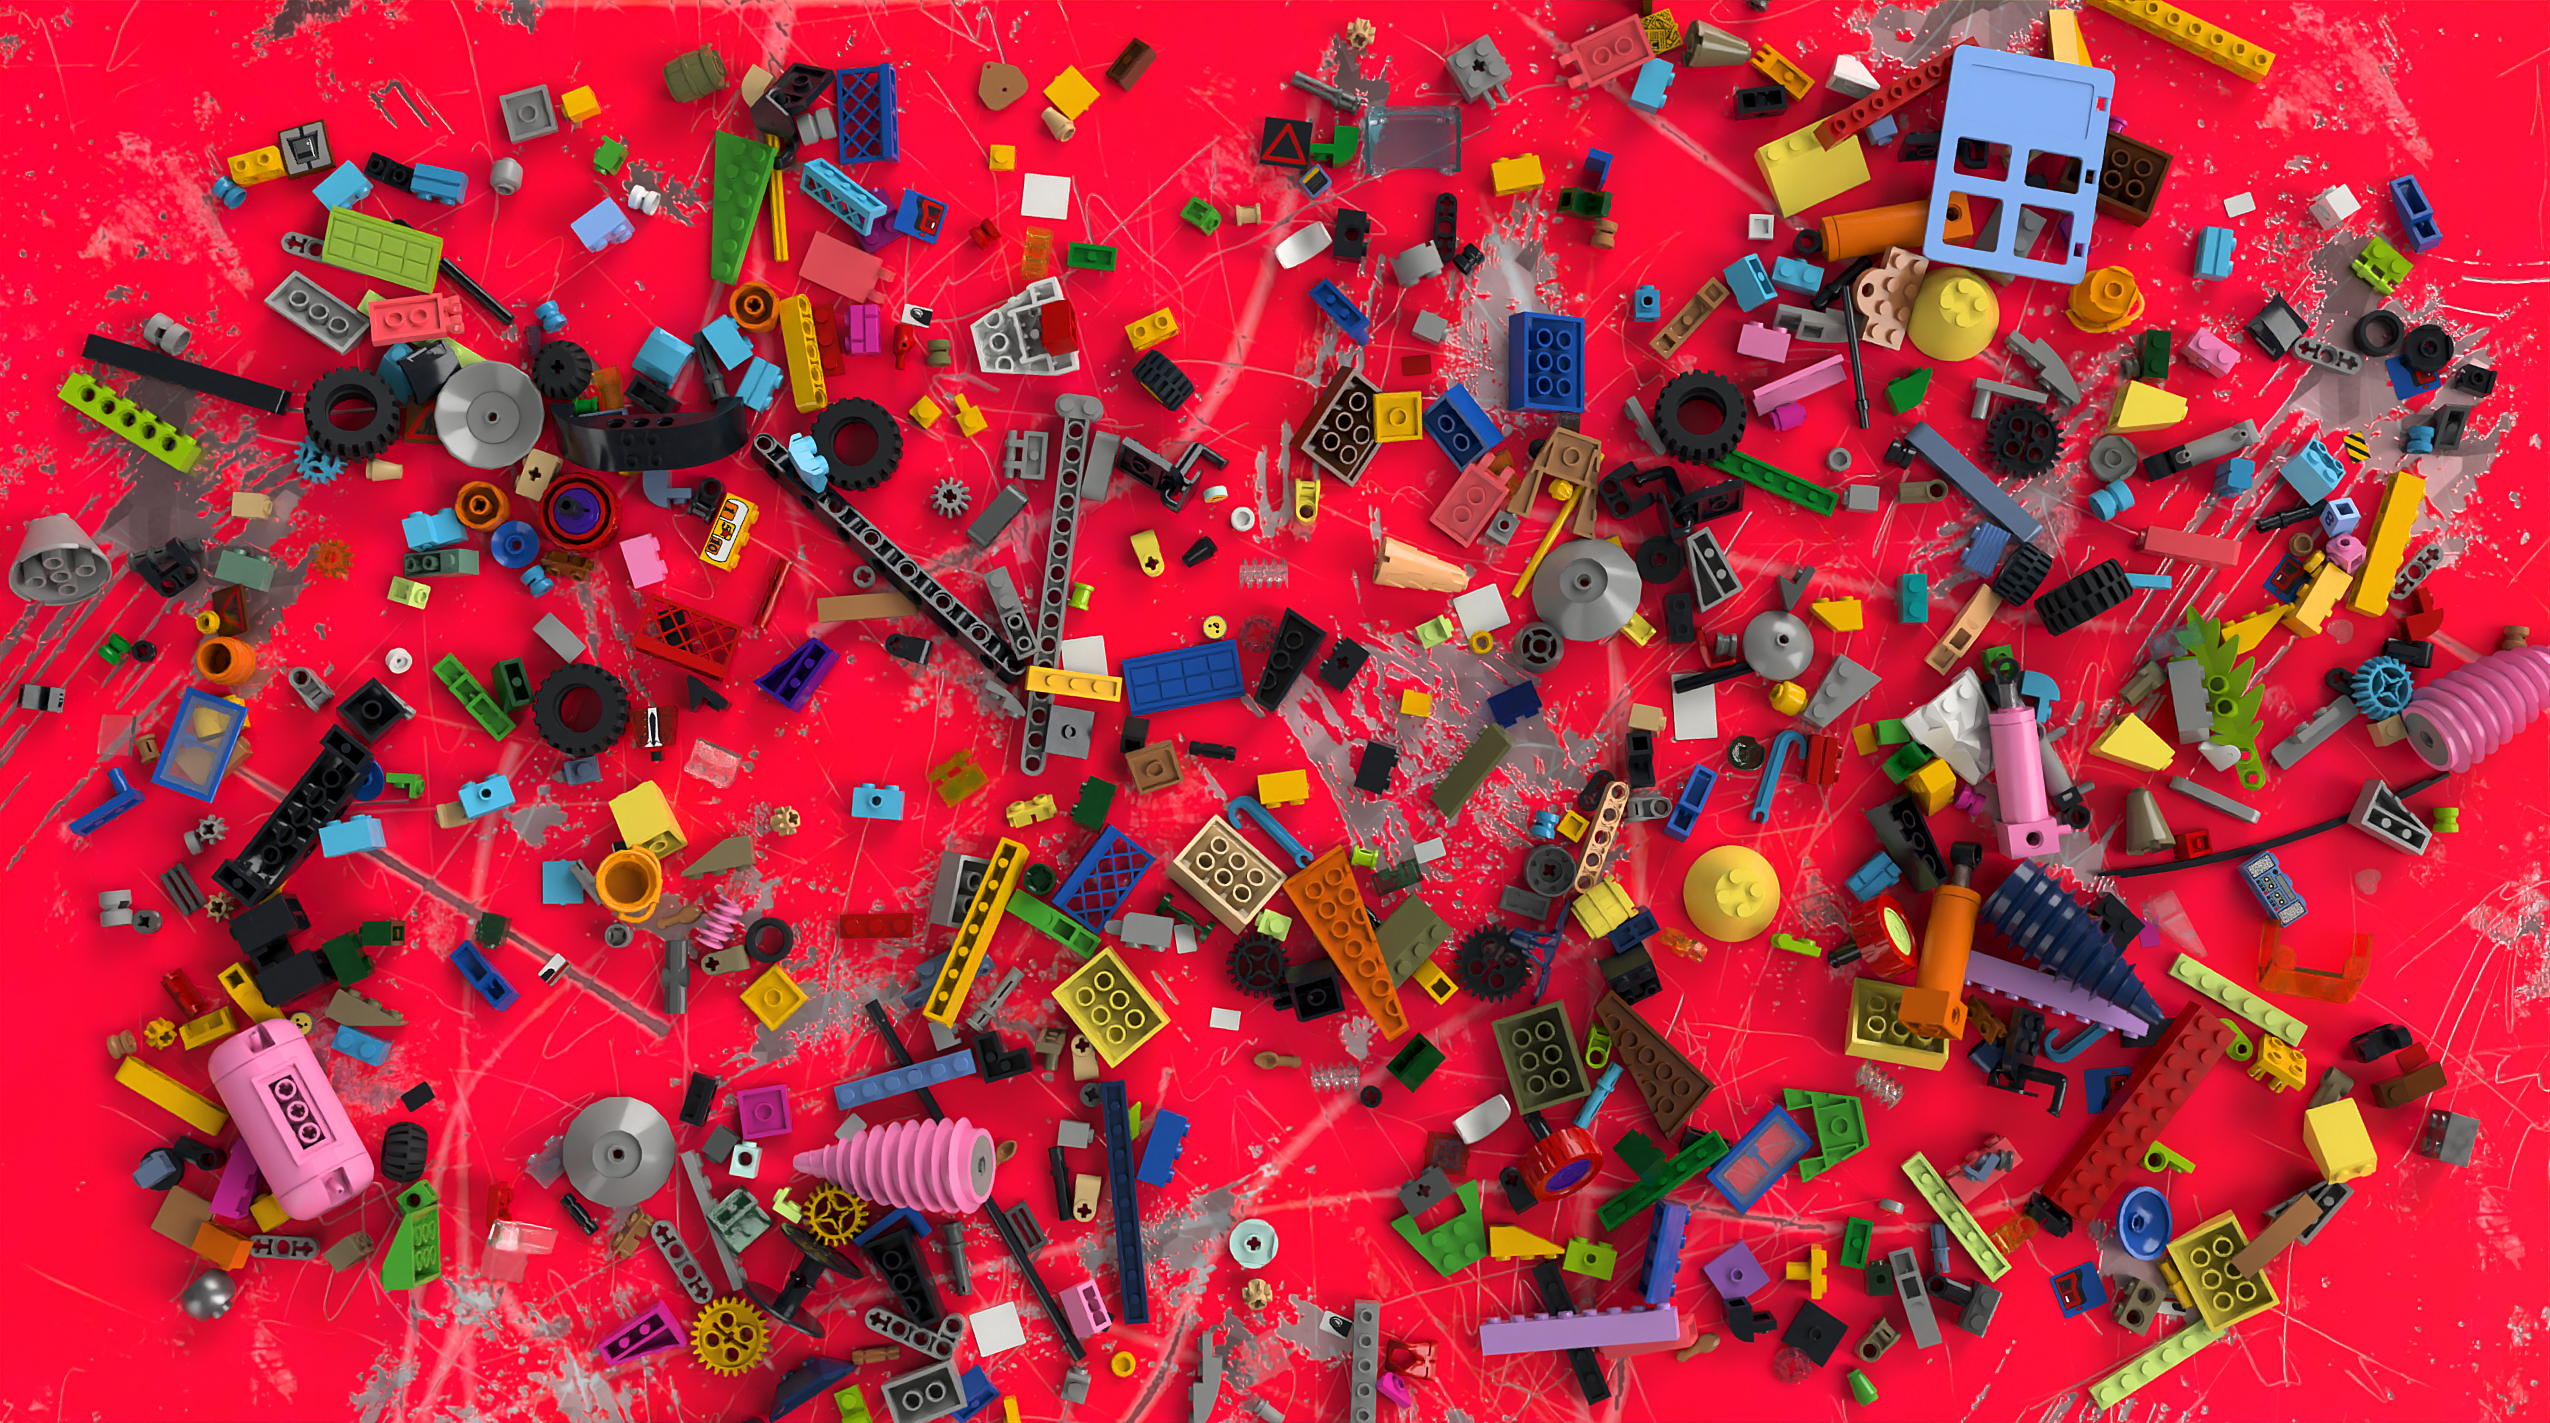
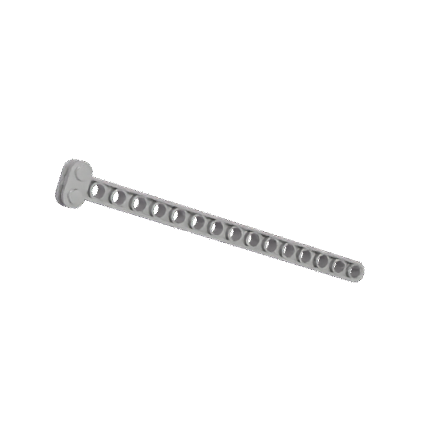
[1021,393,1104,776]

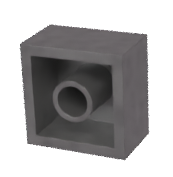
[2420,1109,2480,1168]

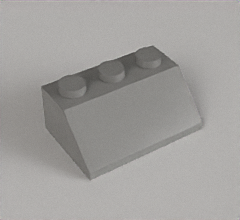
[1970,202,2047,287]
[929,851,991,929]
[881,1355,968,1423]

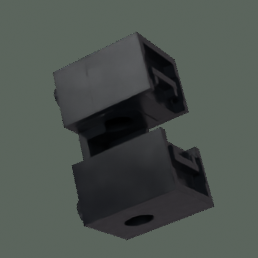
[228,894,338,1008]

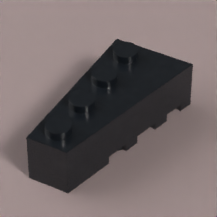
[1253,607,1327,715]
[1864,791,1951,894]
[861,1225,948,1329]

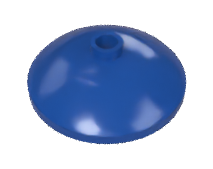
[2115,1186,2173,1261]

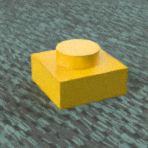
[990,145,1015,171]
[909,395,943,430]
[1556,809,1590,843]

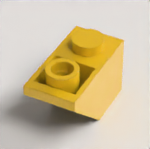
[1808,596,1863,632]
[1411,957,1458,1005]

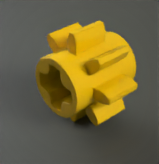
[143,1017,177,1050]

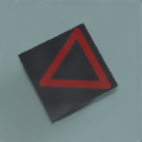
[1260,117,1313,170]

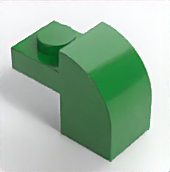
[1309,125,1359,169]
[1881,738,1934,785]

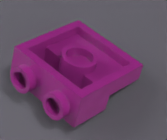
[844,187,907,255]

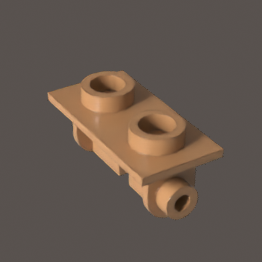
[610,1207,655,1259]

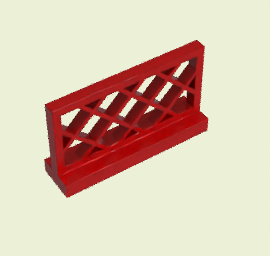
[631,593,743,683]

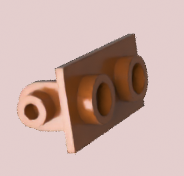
[541,550,594,582]
[1967,995,2008,1045]

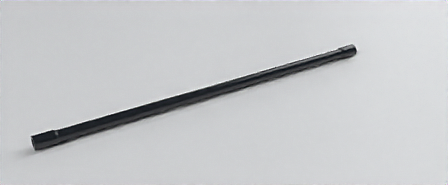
[865,999,1087,1362]

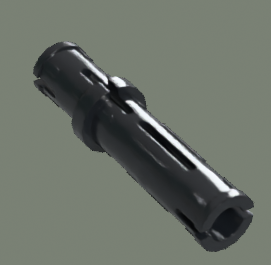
[1810,256,1873,312]
[2255,499,2328,534]
[1048,1146,1075,1221]

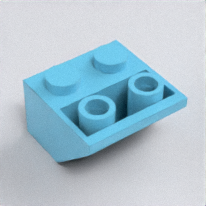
[2279,437,2346,506]

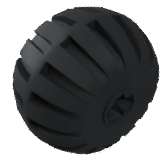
[532,340,593,400]
[381,1122,428,1183]

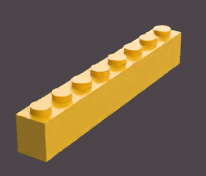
[922,837,1030,1029]

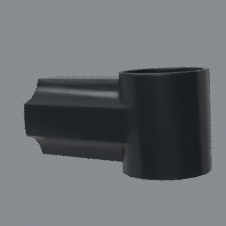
[2381,638,2434,669]
[173,1135,227,1171]
[1922,1272,1973,1308]

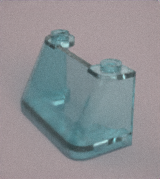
[1364,105,1461,177]

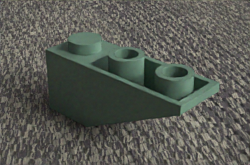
[404,548,479,578]

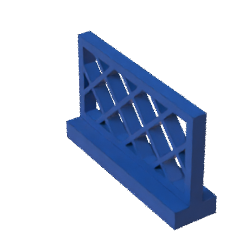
[836,63,899,165]
[1050,823,1156,935]

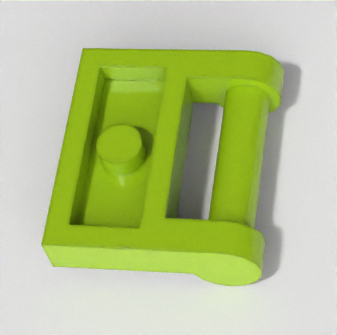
[1770,933,1821,957]

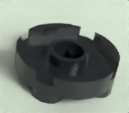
[2403,324,2454,373]
[1635,536,1684,585]

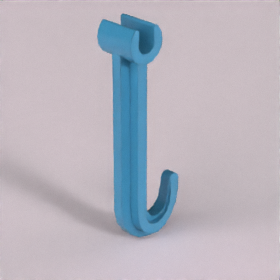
[1748,730,1807,824]
[1227,796,1314,868]
[2043,1022,2109,1063]

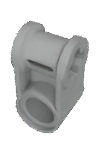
[288,667,335,712]
[1626,796,1672,823]

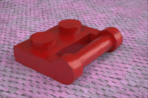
[486,1182,514,1231]

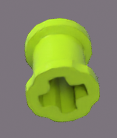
[1067,582,1095,611]
[1350,844,1379,870]

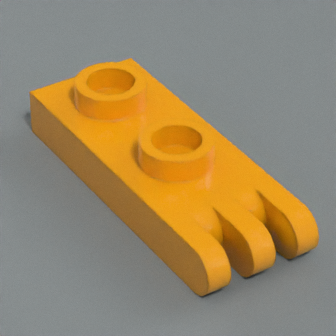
[1749,43,1815,102]

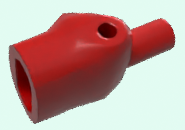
[893,324,916,370]

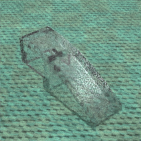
[487,1220,558,1254]

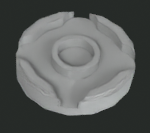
[2088,435,2138,483]

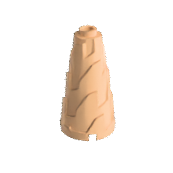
[1372,536,1469,592]

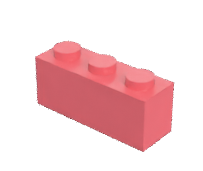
[1943,1135,2023,1205]

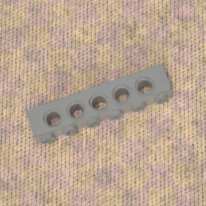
[1350,1299,1380,1423]

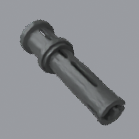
[1291,70,1363,116]
[692,331,730,405]
[127,536,205,573]
[941,1220,973,1297]

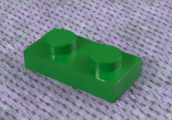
[1067,242,1118,273]
[1839,1216,1874,1270]

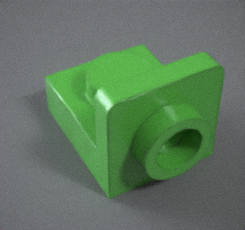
[1180,195,1222,236]
[386,773,425,798]

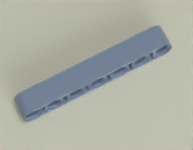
[1903,421,2044,545]

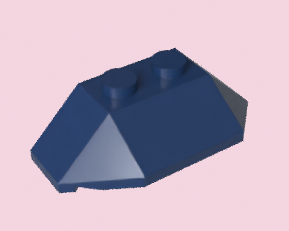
[769,1355,858,1423]

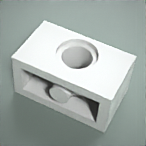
[2309,184,2361,231]

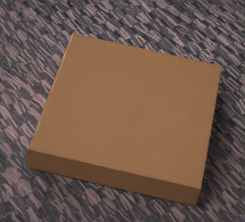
[1125,739,1185,796]
[150,1185,215,1250]

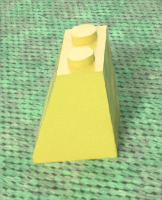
[2104,380,2188,435]
[2087,713,2175,772]
[609,780,689,860]
[2303,1098,2377,1185]

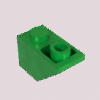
[1883,367,1933,416]

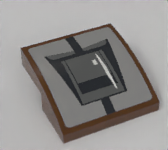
[278,119,336,180]

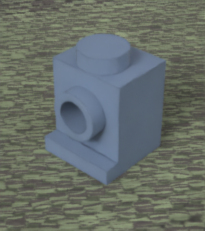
[132,1150,176,1189]

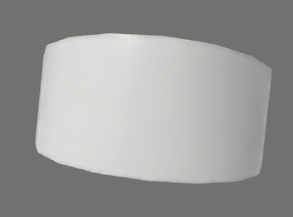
[1275,221,1332,269]
[2198,733,2241,772]
[1452,1094,1511,1144]

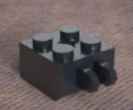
[1269,956,1345,1022]

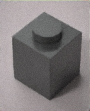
[701,1124,742,1164]

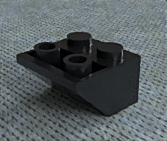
[1597,941,1663,1006]

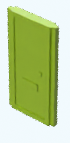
[322,205,443,294]

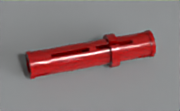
[752,558,794,630]

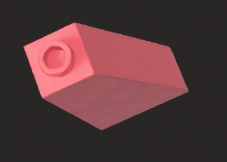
[2136,525,2242,571]
[1599,1313,1698,1360]

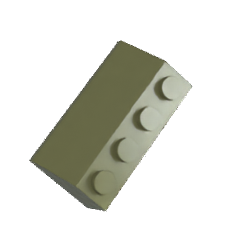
[1431,721,1516,820]
[1374,892,1453,990]

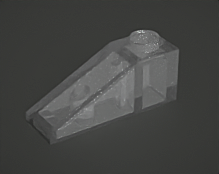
[2141,890,2208,957]

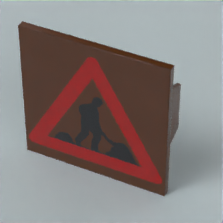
[404,395,444,445]
[212,583,250,637]

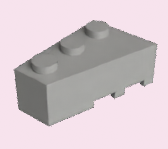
[1799,654,1882,729]

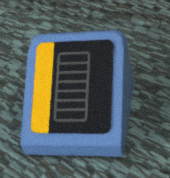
[1299,163,1332,200]

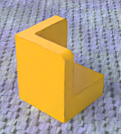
[1400,689,1432,719]

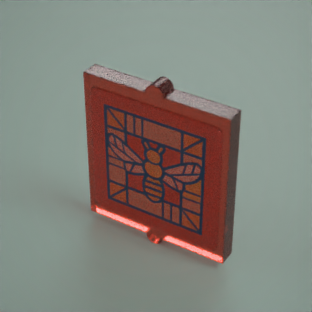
[1423,1131,1470,1176]

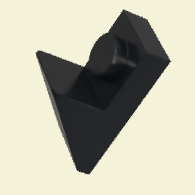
[687,675,733,713]

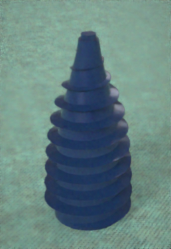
[1979,858,2165,1026]

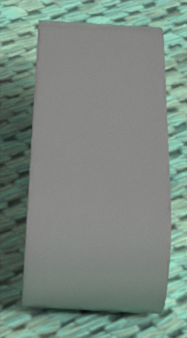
[1080,430,1121,503]

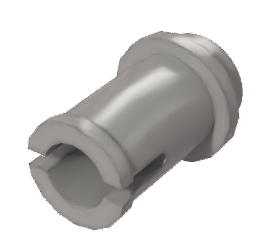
[1253,1398,1285,1423]

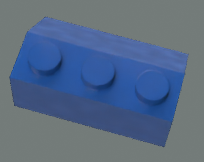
[1422,383,1505,473]

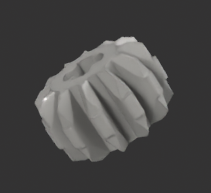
[930,477,972,518]

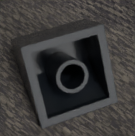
[336,677,407,749]

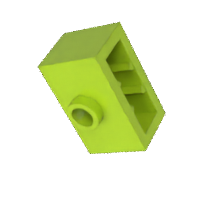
[1561,1235,1617,1281]

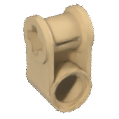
[1071,1033,1099,1081]
[1073,1174,1102,1222]

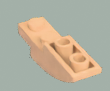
[1924,583,2003,675]

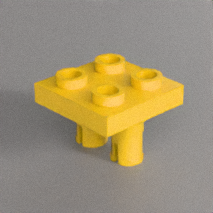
[2247,1033,2307,1093]
[1787,1244,1827,1299]

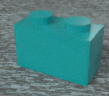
[1897,574,1928,625]

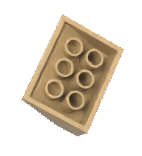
[1165,814,1288,936]

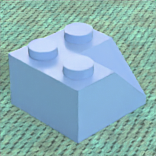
[570,197,636,253]

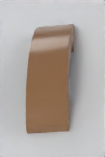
[1648,276,1730,360]

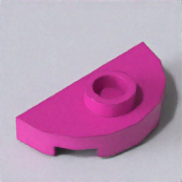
[1376,1372,1411,1409]

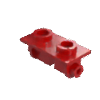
[160,968,209,1021]

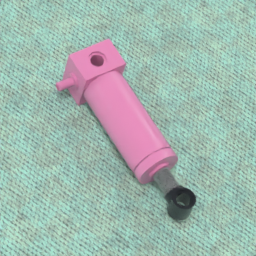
[1987,656,2072,860]

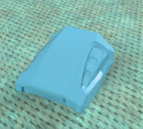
[632,326,696,390]
[788,432,829,493]

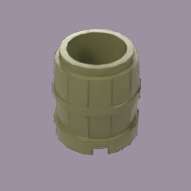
[663,42,730,103]

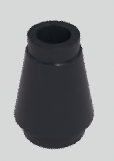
[1181,535,1218,568]

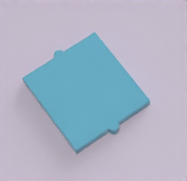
[543,859,584,906]

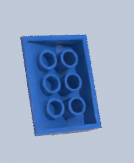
[1509,311,1585,413]
[1637,1199,1691,1304]

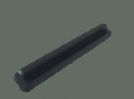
[439,257,515,326]
[1674,660,1755,694]

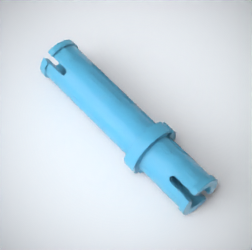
[1573,1061,1625,1130]

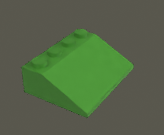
[380,1203,441,1290]

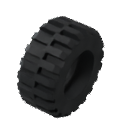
[303,366,401,463]
[1654,369,1747,466]
[810,397,903,492]
[2034,558,2133,636]
[532,663,631,756]

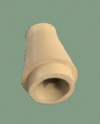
[1041,107,1076,142]
[366,458,403,481]

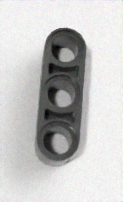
[965,483,1030,550]

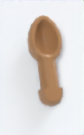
[656,906,702,930]
[1254,1051,1302,1069]
[995,1140,1017,1168]
[1676,1333,1720,1362]

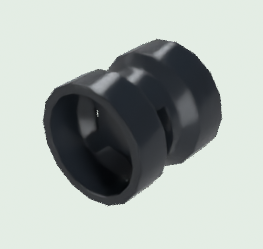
[1452,243,1485,276]
[1883,439,1917,470]

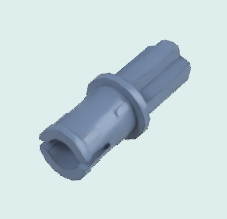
[1930,1224,1950,1273]

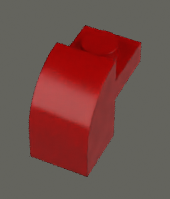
[2397,587,2444,641]

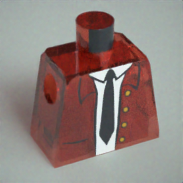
[628,706,679,762]

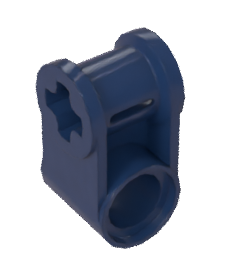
[1967,1034,2008,1074]

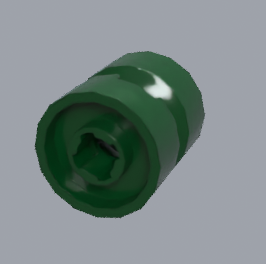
[1024,864,1057,895]

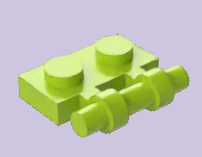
[2350,235,2414,297]

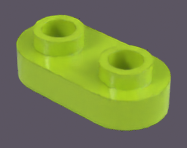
[2218,1018,2253,1061]

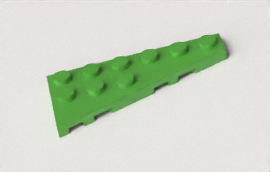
[711,130,778,286]

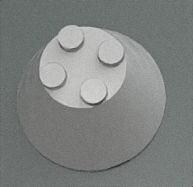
[8,513,112,606]

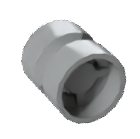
[796,107,837,146]
[143,312,191,357]
[98,890,133,927]

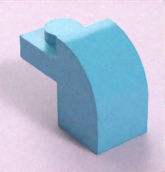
[2017,670,2060,724]

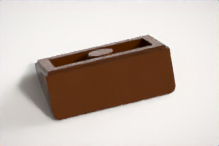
[1105,38,1157,91]

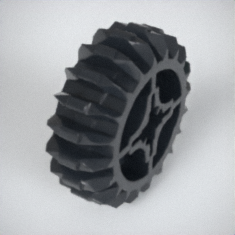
[1226,933,1291,998]

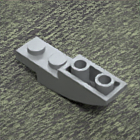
[1772,303,1864,343]
[2004,329,2081,408]
[983,566,1041,661]
[1888,1246,1943,1349]
[1189,1330,1223,1423]

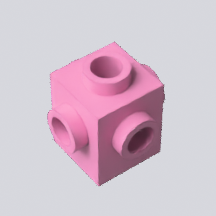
[2326,531,2366,575]

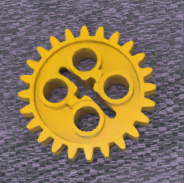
[690,1296,771,1377]

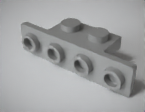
[2270,694,2359,770]

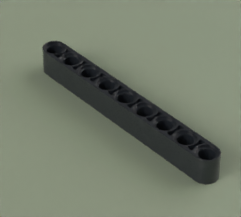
[81,333,292,416]

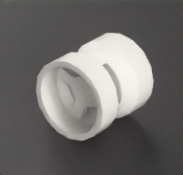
[628,185,660,216]

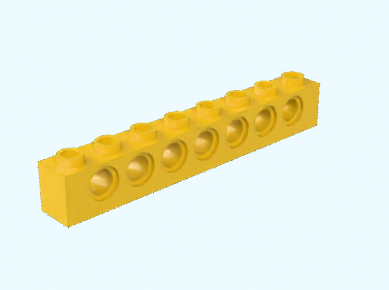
[2085,0,2276,84]

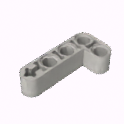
[865,1305,966,1360]

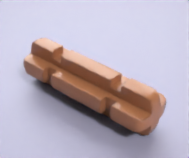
[852,1345,900,1365]

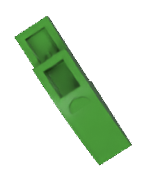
[1005,888,1101,960]

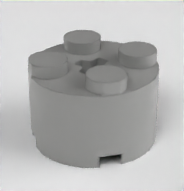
[1389,240,1444,288]

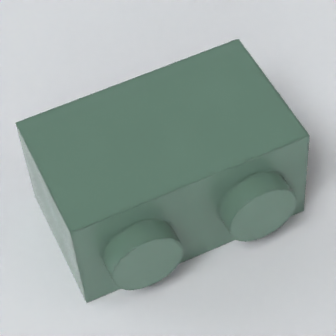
[214,547,276,593]

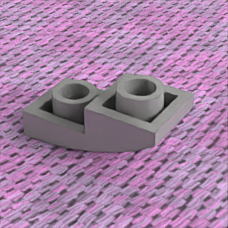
[532,612,586,664]
[985,679,1027,720]

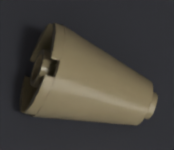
[1682,19,1751,68]
[2126,787,2176,856]

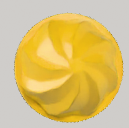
[1548,478,1573,501]

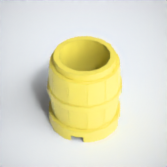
[1570,874,1639,940]

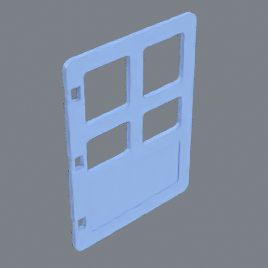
[1922,45,2115,285]

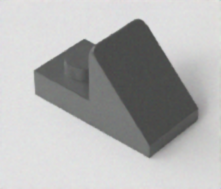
[2431,404,2471,450]
[1775,565,1816,612]

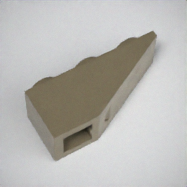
[681,835,757,881]
[324,986,409,1026]

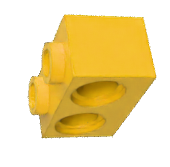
[227,145,287,188]
[1125,307,1179,353]

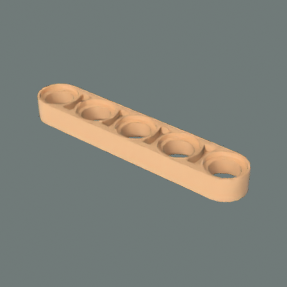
[1572,780,1629,894]

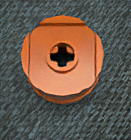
[196,636,257,686]

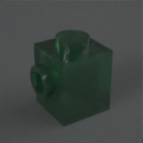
[475,912,512,950]
[1863,1259,1893,1297]

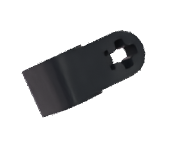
[1598,461,1656,521]
[136,536,201,598]
[2349,1023,2413,1063]

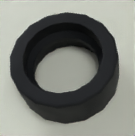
[2354,309,2405,357]
[745,917,793,963]

